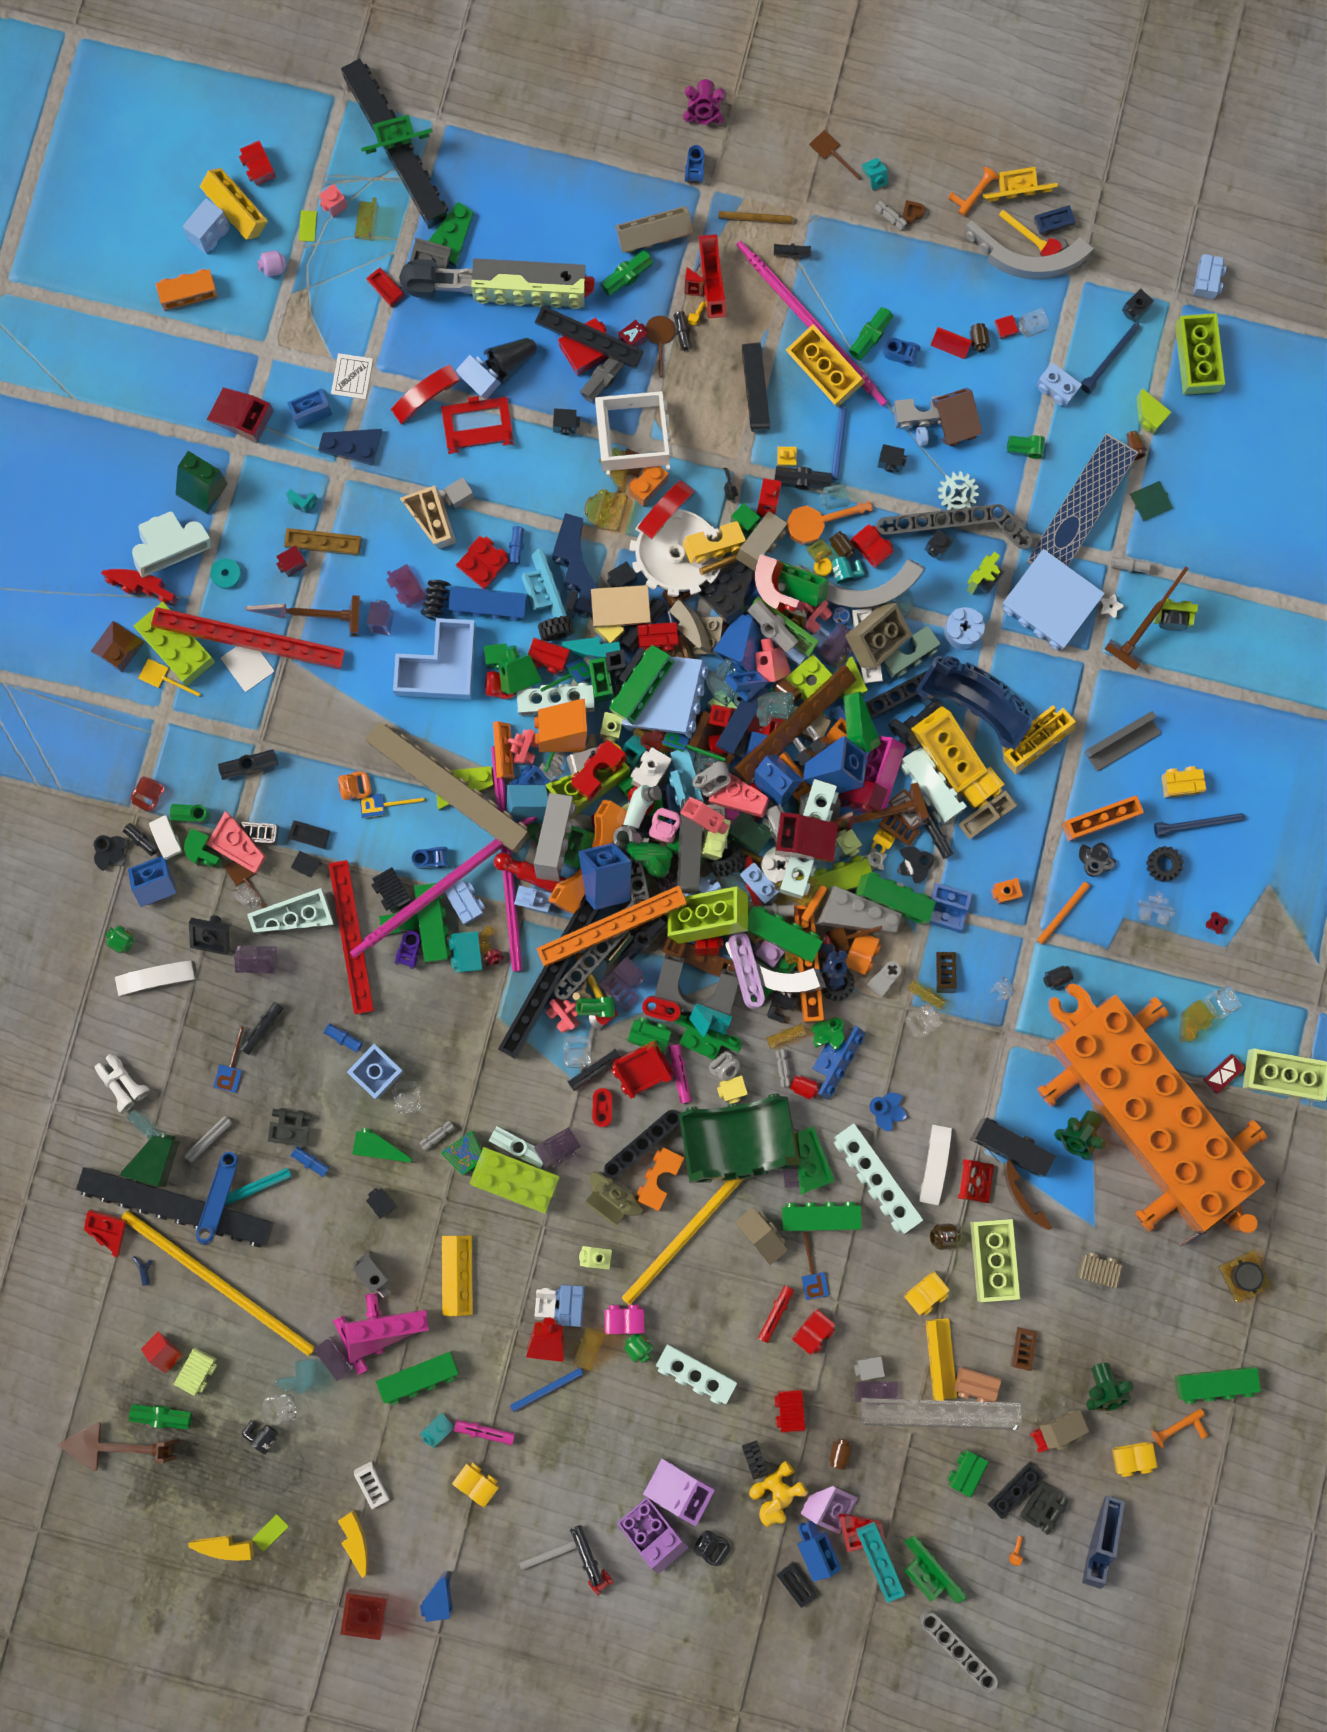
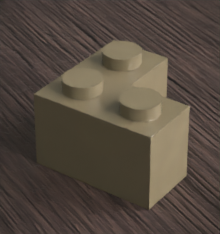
[735,1207,788,1265]

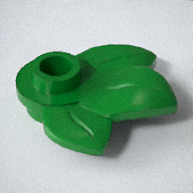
[810,1017,844,1050]

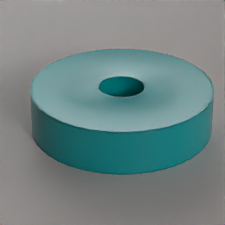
[210,558,241,589]

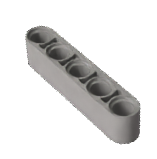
[920,1610,998,1692]

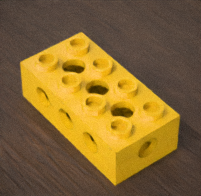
[911,706,987,793]

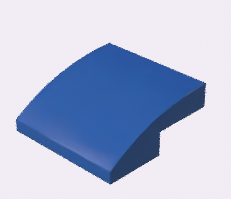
[928,883,972,933]

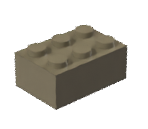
[845,604,912,668]

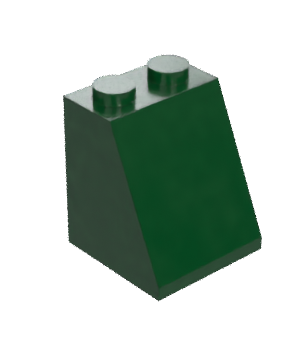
[175,451,228,515]
[120,1133,180,1187]

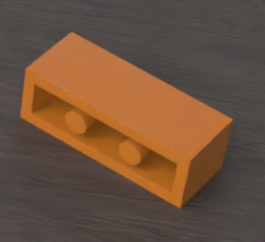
[155,269,218,311]

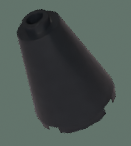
[484,338,537,383]

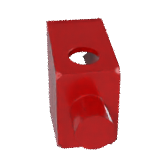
[756,478,782,518]
[526,1317,566,1362]

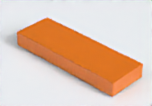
[493,721,514,780]

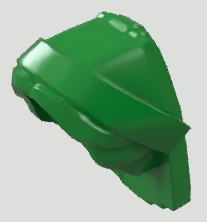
[627,842,673,879]

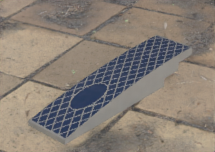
[1027,433,1138,566]

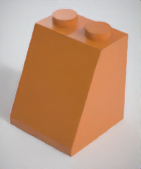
[534,699,587,752]

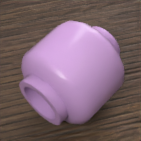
[257,250,286,277]

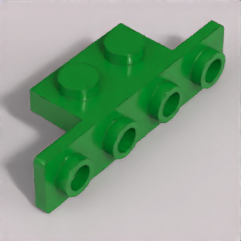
[360,114,433,155]
[672,1010,744,1060]
[903,1536,967,1603]

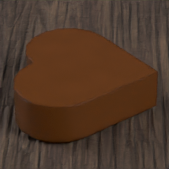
[902,200,925,224]

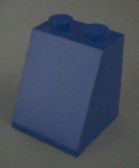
[714,614,768,673]
[803,736,867,794]
[579,843,631,910]

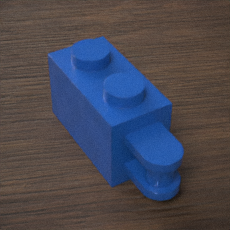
[797,1521,842,1582]

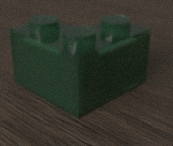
[727,812,772,855]

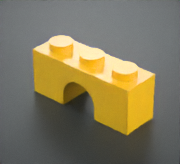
[682,521,746,564]

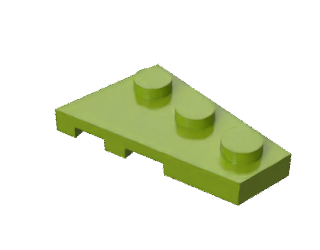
[436,766,493,811]

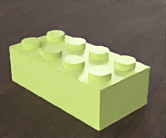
[1243,1049,1327,1102]
[970,1219,1020,1302]

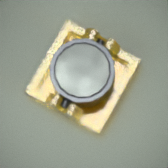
[1218,1250,1272,1303]

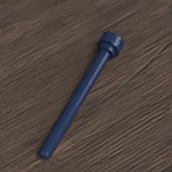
[1080,323,1140,394]
[1154,813,1245,838]

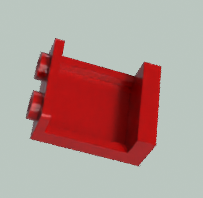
[612,1040,673,1099]

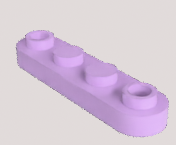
[729,932,765,1009]

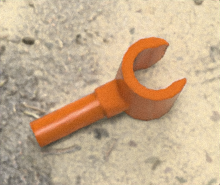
[1009,1536,1023,1566]

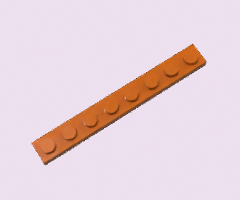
[536,886,687,967]

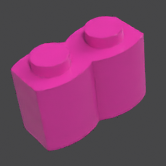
[604,1304,645,1334]

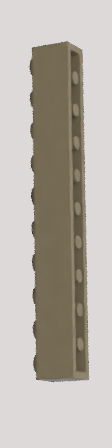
[365,722,530,854]

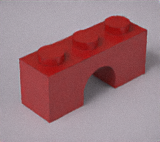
[571,740,627,802]

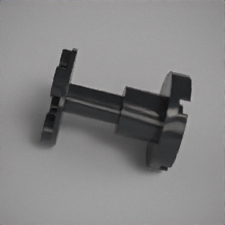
[888,695,944,751]

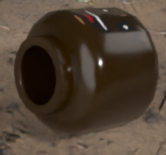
[930,1223,960,1250]

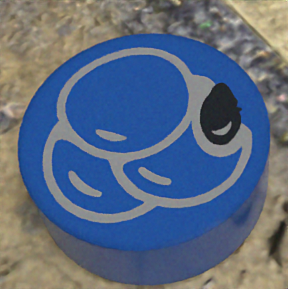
[831,606,851,626]

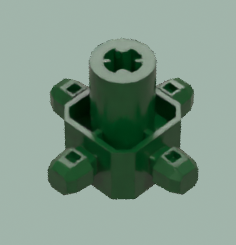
[1054,1110,1106,1161]
[1086,1363,1134,1411]

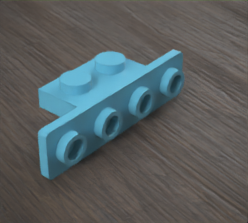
[521,548,566,618]
[670,748,705,809]

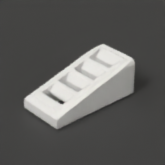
[354,1462,390,1509]

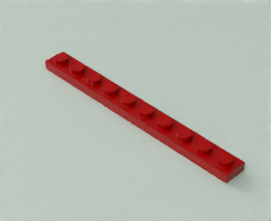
[151,607,345,670]

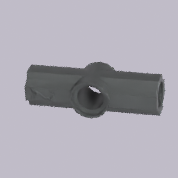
[580,358,625,403]

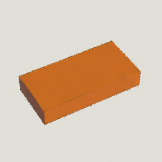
[801,885,827,923]

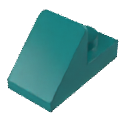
[689,1003,732,1037]

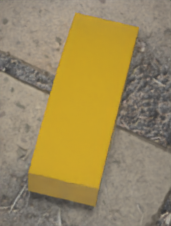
[338,1510,368,1578]
[188,1535,254,1561]

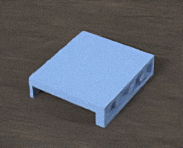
[1001,549,1105,650]
[622,657,709,738]

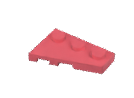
[708,773,770,817]
[207,811,266,873]

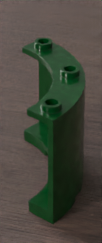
[679,1093,800,1183]

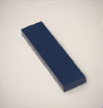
[716,687,769,755]

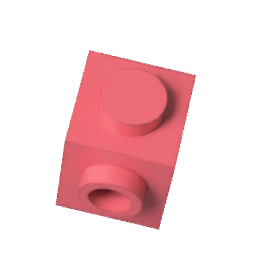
[319,184,347,217]

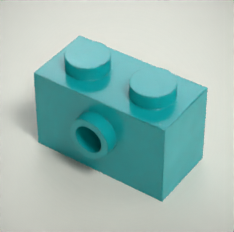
[449,931,482,973]

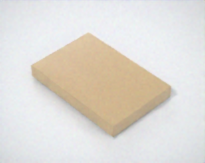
[591,585,650,628]

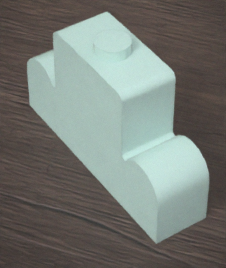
[132,512,211,578]

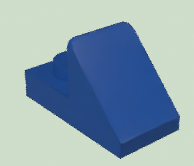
[725,671,768,701]

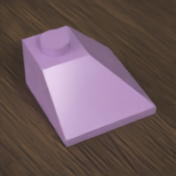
[801,1486,858,1534]

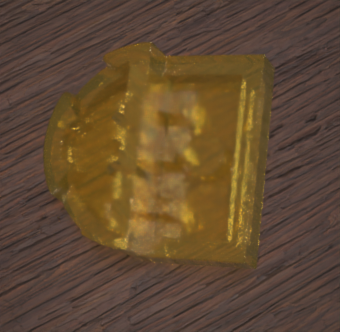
[584,489,629,532]

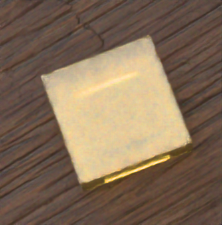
[806,539,832,563]

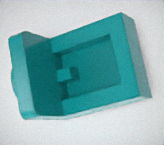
[861,158,889,190]
[286,488,317,513]
[420,1412,455,1448]

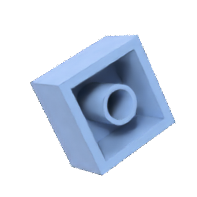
[182,198,230,254]
[347,1044,404,1100]

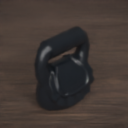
[693,1530,731,1566]

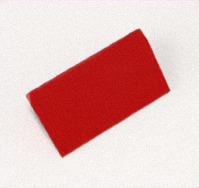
[684,267,704,296]
[931,327,972,359]

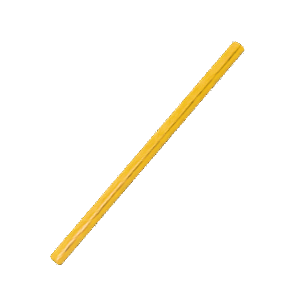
[622,1179,744,1305]
[122,1211,315,1356]

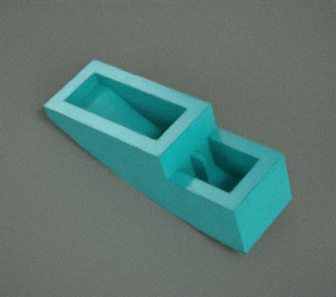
[562,637,620,660]

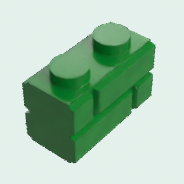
[589,657,616,702]
[627,1017,671,1054]
[947,1449,989,1498]

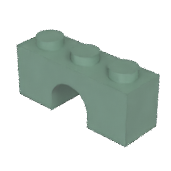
[881,625,940,679]

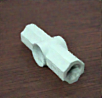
[489,1126,548,1169]

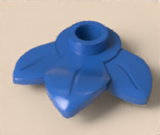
[869,1093,907,1131]

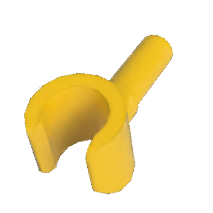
[688,301,705,325]

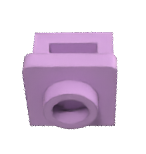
[752,939,784,968]

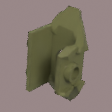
[584,1171,643,1227]

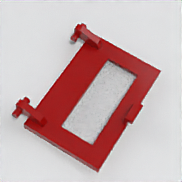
[441,396,514,454]

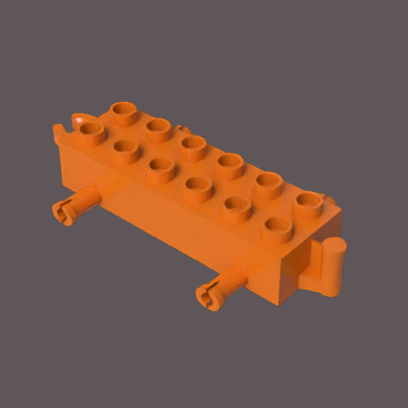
[1037,983,1267,1233]

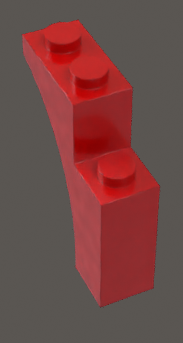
[699,234,727,319]

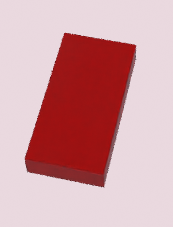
[366,267,405,307]

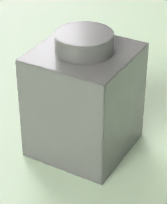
[443,477,474,509]
[854,1355,885,1381]

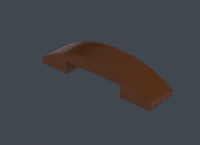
[662,937,736,978]
[1004,1160,1052,1230]

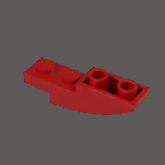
[101,569,178,606]

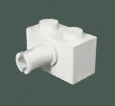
[630,748,672,788]

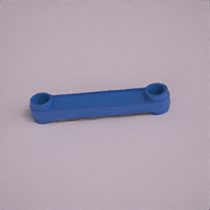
[196,1152,238,1245]

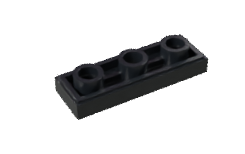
[987,1462,1044,1519]

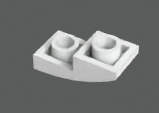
[149,815,183,860]

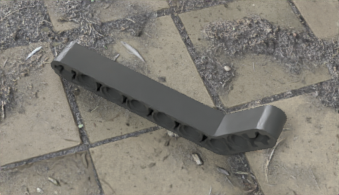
[876,504,1032,549]
[554,857,650,999]

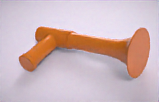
[948,167,999,216]
[1151,1408,1209,1448]

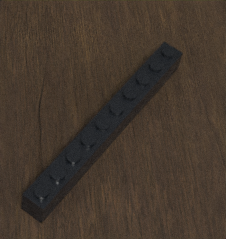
[341,58,449,229]
[498,894,600,1060]
[76,1167,274,1248]

